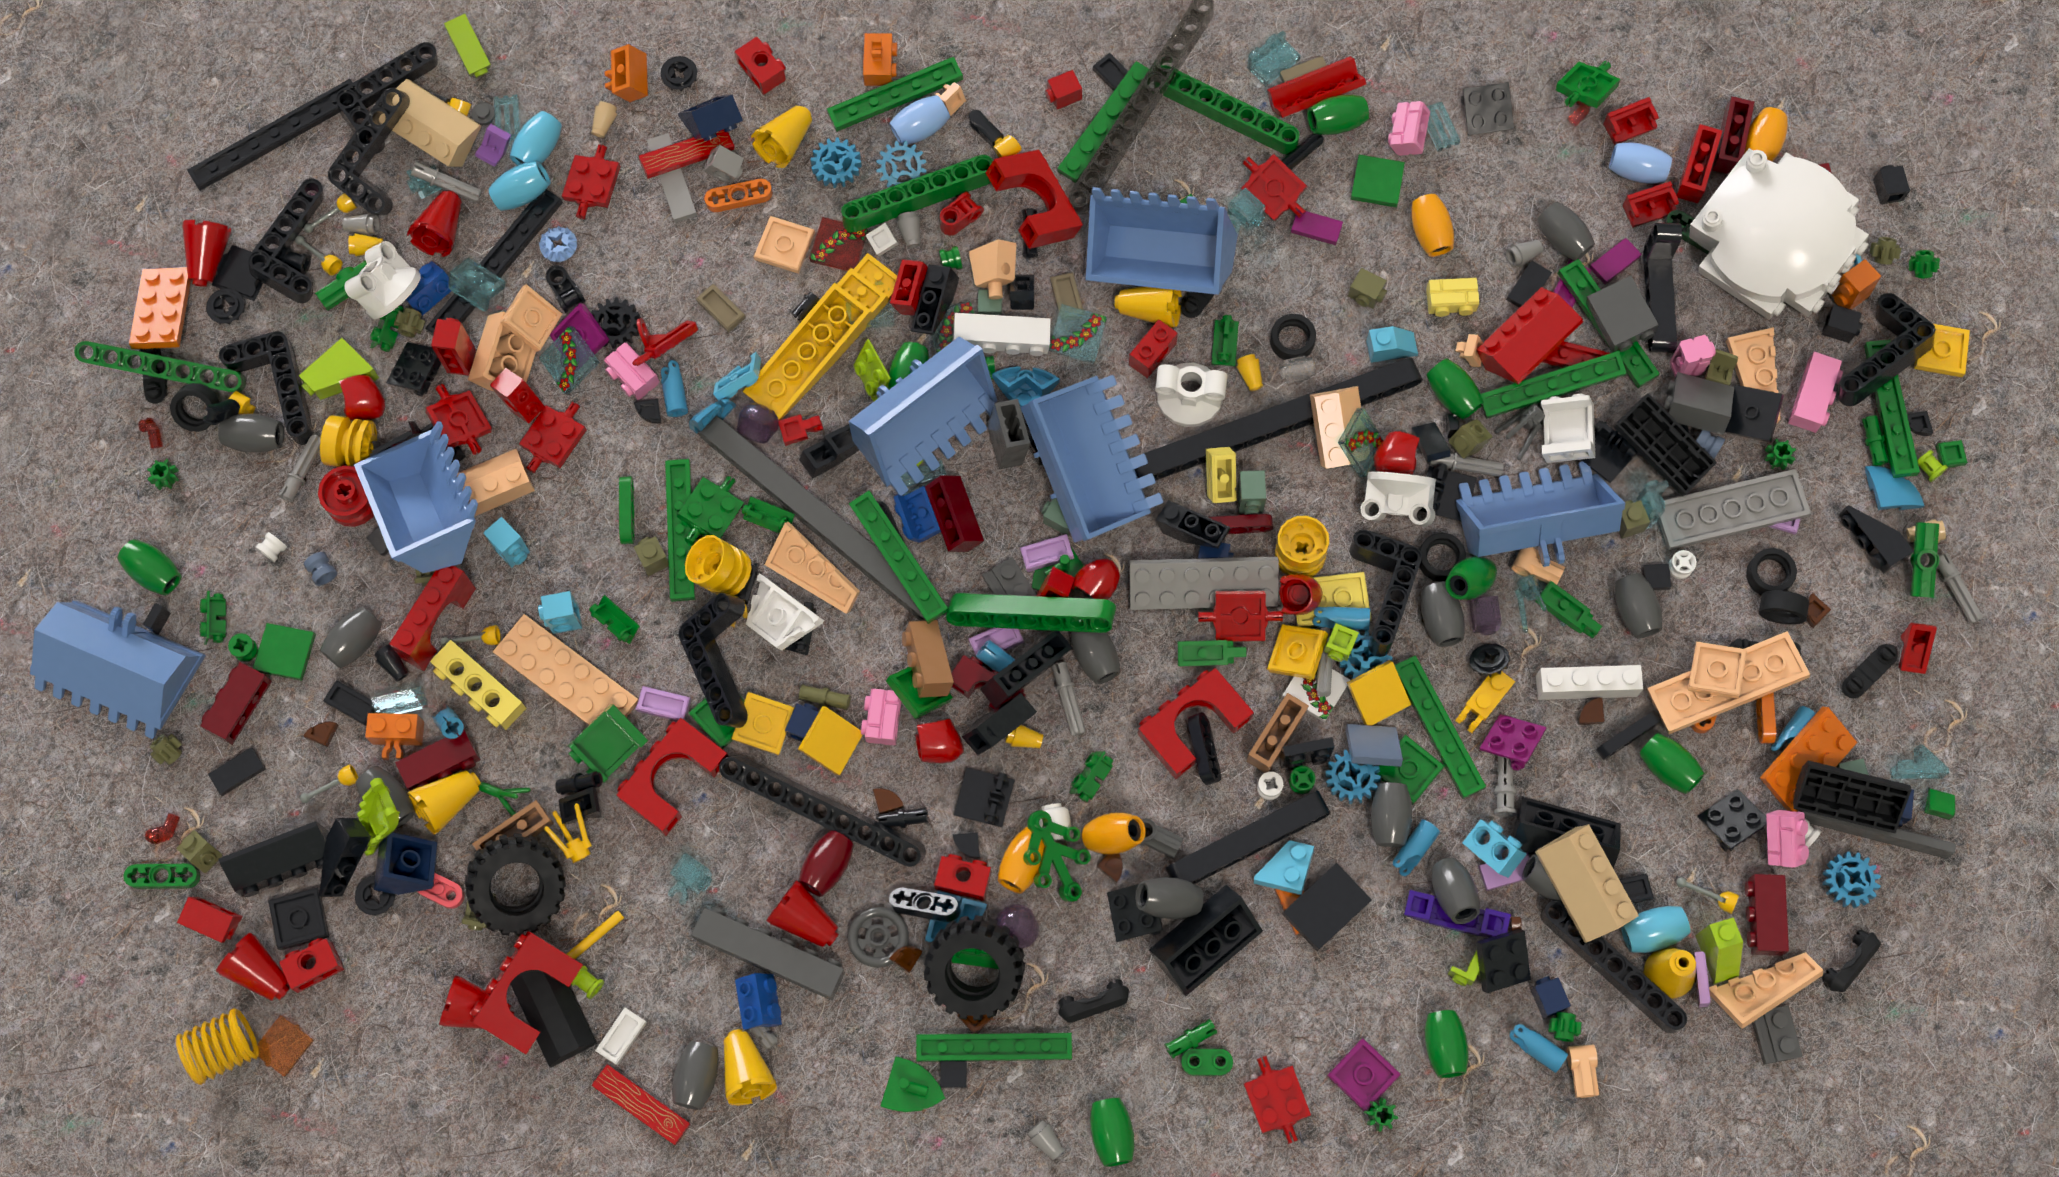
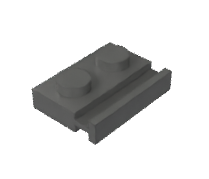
[982,557,1036,596]
[1752,1005,1803,1065]

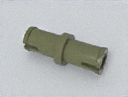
[799,684,851,710]

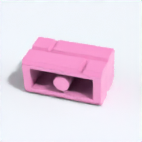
[1388,101,1430,156]
[1669,335,1716,377]
[604,342,659,400]
[861,689,901,746]
[1766,810,1809,868]

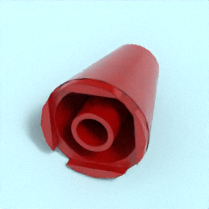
[407,190,462,257]
[182,220,232,287]
[766,880,839,948]
[216,932,290,1001]
[439,975,514,1029]

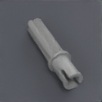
[410,161,481,202]
[278,434,321,502]
[1430,452,1504,477]
[1937,553,1983,623]
[1317,628,1333,697]
[1051,662,1085,736]

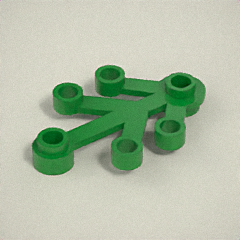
[1023,810,1091,902]

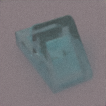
[1890,744,1949,779]

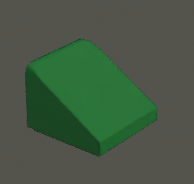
[1924,789,1955,820]

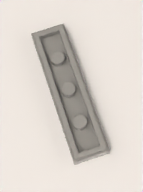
[646,133,697,223]

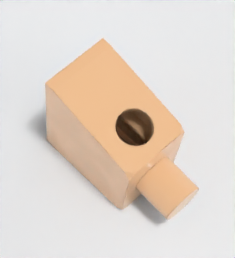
[969,239,1016,300]

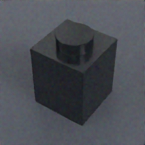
[1873,165,1910,205]
[1821,305,1863,343]

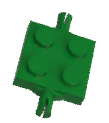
[1555,61,1620,109]
[677,476,744,545]

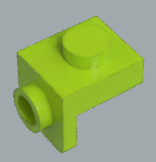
[1324,623,1359,662]
[1448,950,1480,986]

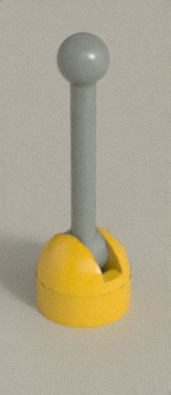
[304,193,357,233]
[295,235,343,276]
[440,625,501,647]
[300,764,359,803]
[1676,877,1739,914]

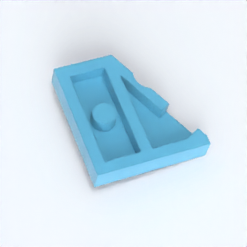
[713,352,761,401]
[1254,840,1314,895]

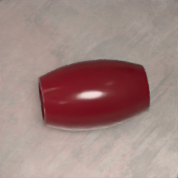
[798,830,854,897]

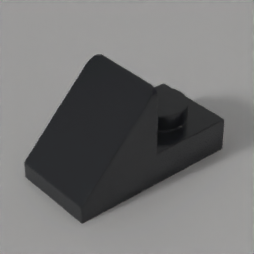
[1010,275,1034,310]
[558,787,602,824]

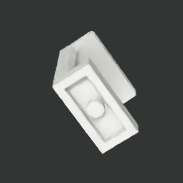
[1541,394,1595,463]

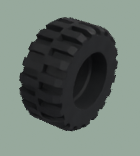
[465,833,566,936]
[924,915,1025,1020]

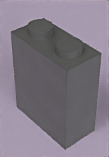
[1586,275,1658,353]
[1664,372,1734,435]
[987,399,1030,469]

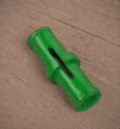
[1862,416,1889,466]
[1164,1019,1217,1059]

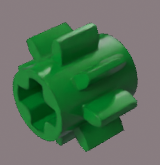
[1908,250,1940,279]
[1764,439,1796,470]
[147,459,179,490]
[1548,1012,1582,1042]
[1364,1098,1398,1132]

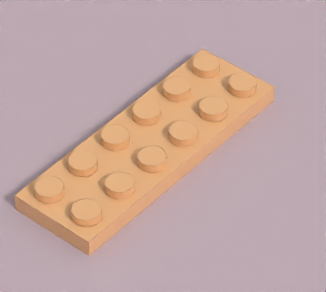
[493,614,638,725]
[1647,631,1810,735]

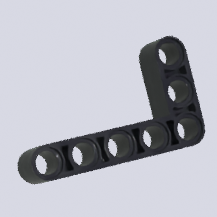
[336,42,438,154]
[328,88,410,215]
[248,178,323,303]
[1643,223,1682,353]
[1839,293,1936,406]
[219,331,314,445]
[1349,529,1422,657]
[678,593,748,728]

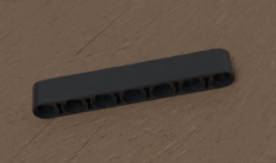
[1165,791,1331,884]
[1541,900,1687,1033]

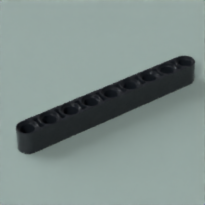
[719,755,926,867]

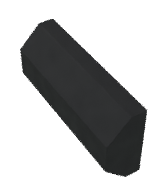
[1613,393,1717,497]
[1793,761,1912,833]
[510,970,597,1068]

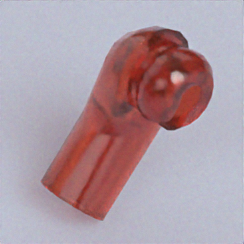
[1567,101,1591,127]
[138,417,163,449]
[145,813,180,844]

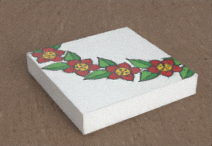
[1282,668,1350,723]

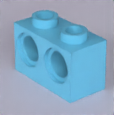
[483,517,530,568]
[538,591,582,634]
[1462,819,1527,878]

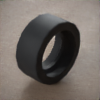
[1270,314,1316,362]
[170,383,220,432]
[1419,532,1466,582]
[1746,548,1797,596]
[1759,590,1809,625]

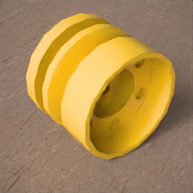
[320,415,377,467]
[1275,516,1329,577]
[685,535,752,596]

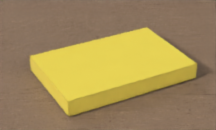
[1295,572,1371,628]

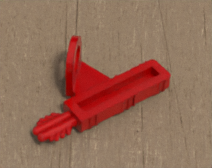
[632,318,698,366]

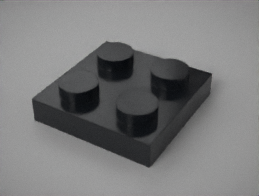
[1279,737,1335,770]
[1476,929,1531,993]

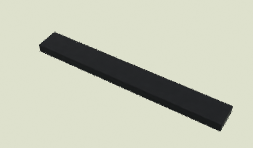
[187,79,353,191]
[425,189,563,335]

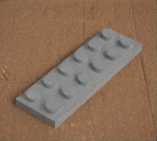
[1653,469,1811,550]
[1130,557,1279,610]

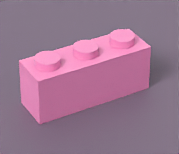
[1788,352,1843,433]

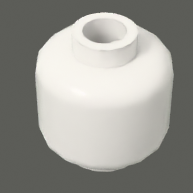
[1039,803,1072,841]

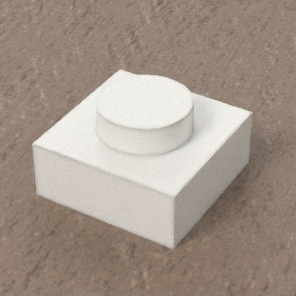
[866,223,899,256]

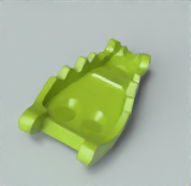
[357,778,400,856]

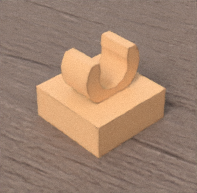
[935,82,966,116]
[1455,334,1483,367]

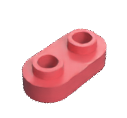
[417,873,465,909]

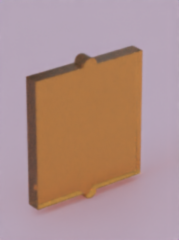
[252,1015,314,1077]

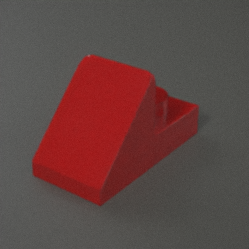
[1898,623,1937,674]

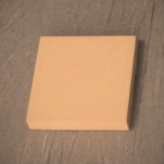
[754,216,815,274]
[500,284,562,352]
[1688,641,1747,699]

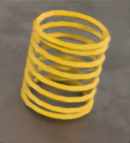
[176,1008,259,1085]

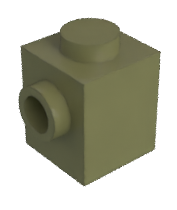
[1348,268,1387,309]
[1448,419,1493,459]
[1619,500,1650,539]
[634,536,669,577]

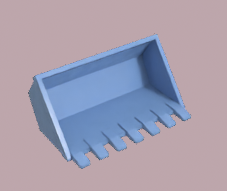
[849,337,997,496]
[1021,375,1164,542]

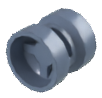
[1696,430,1725,459]
[303,552,337,586]

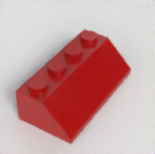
[1476,287,1584,385]

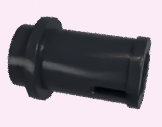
[791,292,820,322]

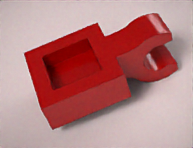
[778,414,823,446]

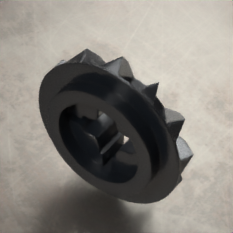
[660,56,698,92]
[206,288,245,325]
[1470,644,1510,677]
[355,875,397,916]

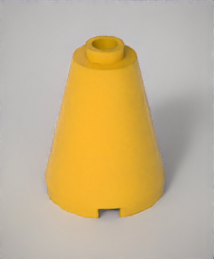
[751,106,812,168]
[1115,286,1182,328]
[407,770,481,835]
[1643,947,1696,999]
[724,1029,777,1106]

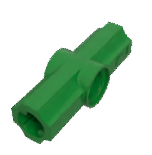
[315,260,367,311]
[1910,522,1940,598]

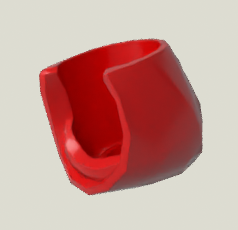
[339,375,385,421]
[1373,431,1420,475]
[1071,558,1120,600]
[1279,574,1323,615]
[915,719,964,764]

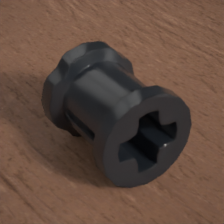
[280,247,311,274]

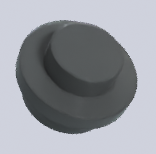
[472,102,495,125]

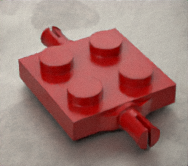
[562,144,621,219]
[1241,154,1308,221]
[426,384,492,455]
[519,402,587,473]
[1198,591,1283,641]
[1244,1056,1311,1144]

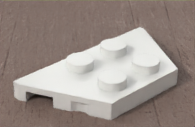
[746,573,824,651]

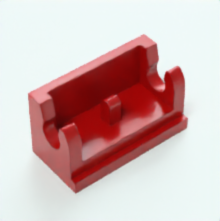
[1603,97,1659,145]
[1622,181,1679,228]
[177,897,243,943]

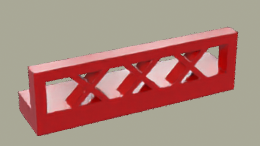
[1267,56,1367,118]

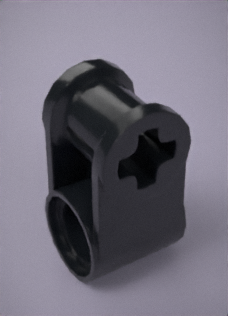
[546,265,586,313]

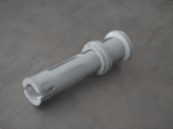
[1494,756,1517,817]

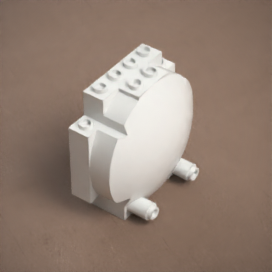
[1689,148,1869,320]

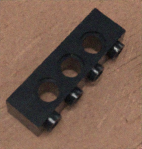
[980,631,1073,709]

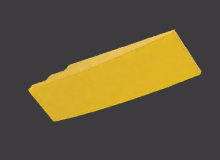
[743,253,897,421]

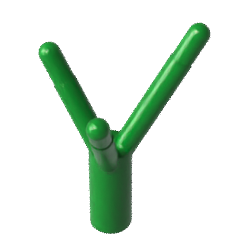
[479,782,531,816]

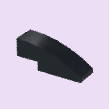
[799,424,859,479]

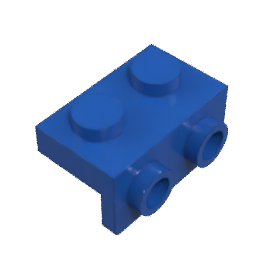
[405,261,456,316]
[894,486,941,543]
[735,973,782,1030]

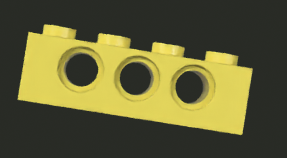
[430,640,527,730]

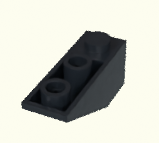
[911,264,959,335]
[1156,500,1231,549]
[1839,505,1914,574]
[962,693,1037,755]
[319,818,371,897]

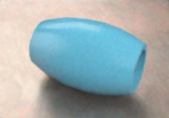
[510,111,562,166]
[488,161,551,211]
[1621,906,1691,953]

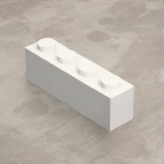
[953,313,1050,356]
[1536,665,1643,700]

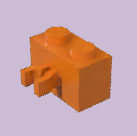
[863,33,898,86]
[604,44,648,102]
[1831,259,1881,310]
[365,713,424,760]

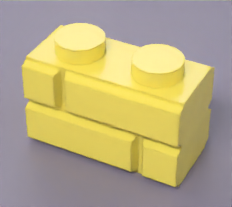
[1426,278,1479,317]
[1206,447,1237,503]

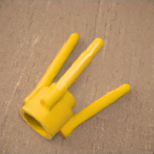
[544,803,592,863]

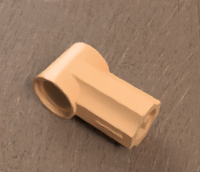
[1511,547,1565,585]
[1566,1044,1599,1098]

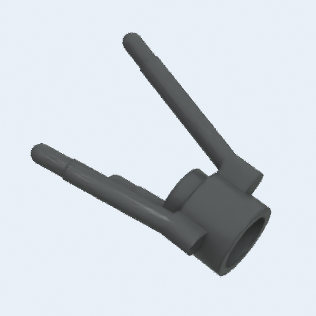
[1494,405,1545,460]

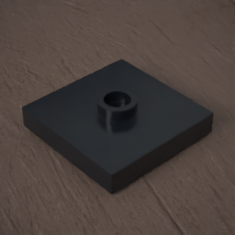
[1724,385,1784,442]

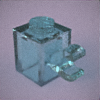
[1227,188,1265,234]
[668,853,713,905]

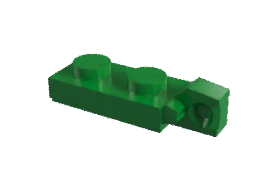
[1535,581,1602,638]
[1177,640,1247,666]

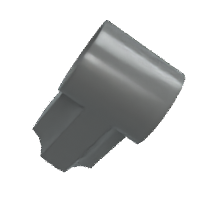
[1139,818,1184,859]

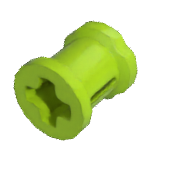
[1917,450,1948,482]
[571,965,604,999]

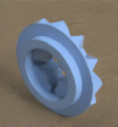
[539,225,577,262]

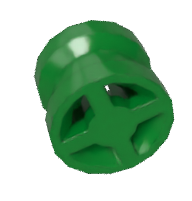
[939,246,963,270]
[228,633,258,662]
[1289,766,1316,795]

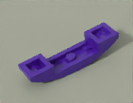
[1404,890,1511,938]

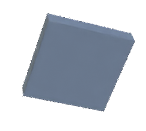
[1345,724,1403,767]

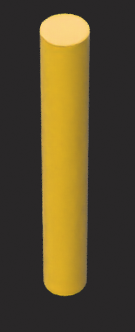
[566,911,624,959]

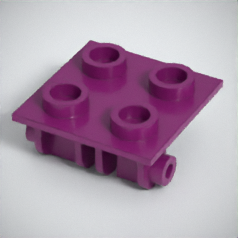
[1479,714,1547,771]

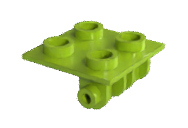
[853,339,891,402]

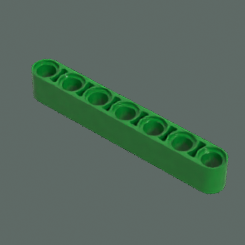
[1154,65,1300,155]
[841,155,993,232]
[74,341,246,392]
[946,593,1116,633]

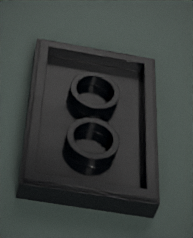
[1282,863,1372,951]

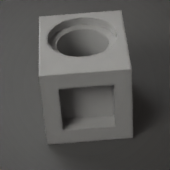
[703,145,744,184]

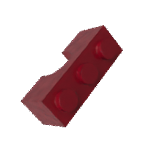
[951,655,1026,712]

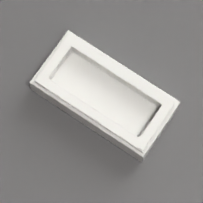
[595,1008,647,1066]

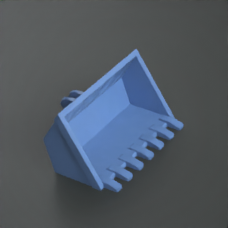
[1086,187,1238,295]
[354,421,478,573]
[1455,461,1625,567]
[30,601,206,739]

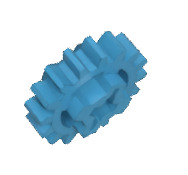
[810,137,862,188]
[876,141,926,188]
[1338,630,1392,679]
[1326,750,1381,804]
[1822,852,1881,908]

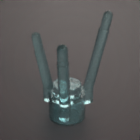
[1515,575,1566,633]

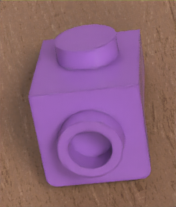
[475,124,511,166]

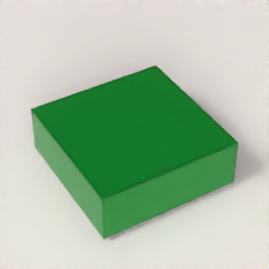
[1935,440,1968,468]

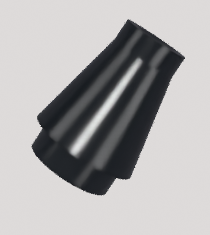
[374,644,409,682]

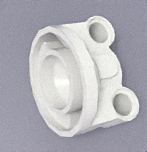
[345,241,421,320]
[1155,362,1228,427]
[1360,472,1436,526]

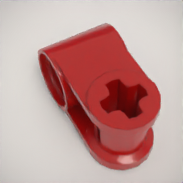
[940,192,984,236]

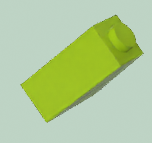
[444,14,491,78]
[299,338,379,400]
[1695,917,1743,984]

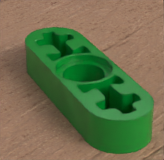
[619,476,635,545]
[123,864,201,889]

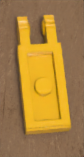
[1455,671,1515,733]

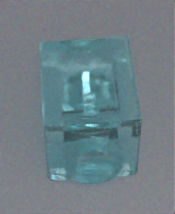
[406,165,443,199]

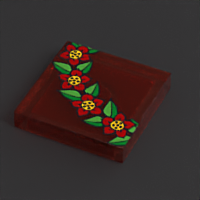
[809,217,868,271]

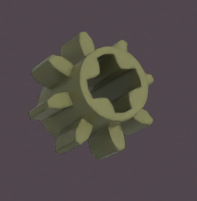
[1869,237,1902,265]
[394,308,426,338]
[150,734,182,765]

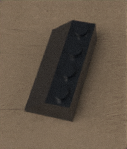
[1512,796,1621,869]
[218,821,329,897]
[1149,885,1263,996]

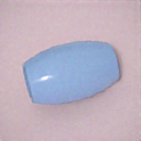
[889,95,950,146]
[1609,142,1672,184]

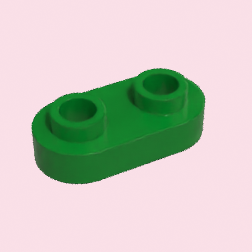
[1181,1049,1233,1076]

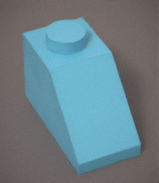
[1366,326,1418,363]

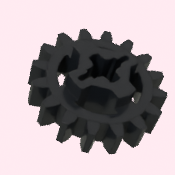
[591,297,641,349]

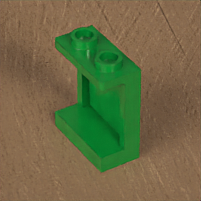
[567,704,648,783]

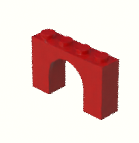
[986,149,1083,249]
[389,566,476,671]
[1138,668,1254,779]
[616,718,729,836]
[470,931,583,1055]

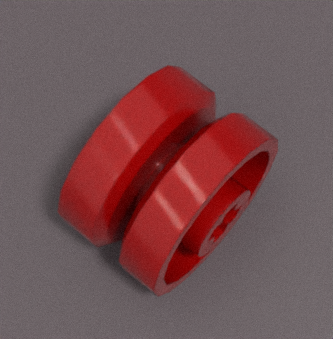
[318,466,374,527]

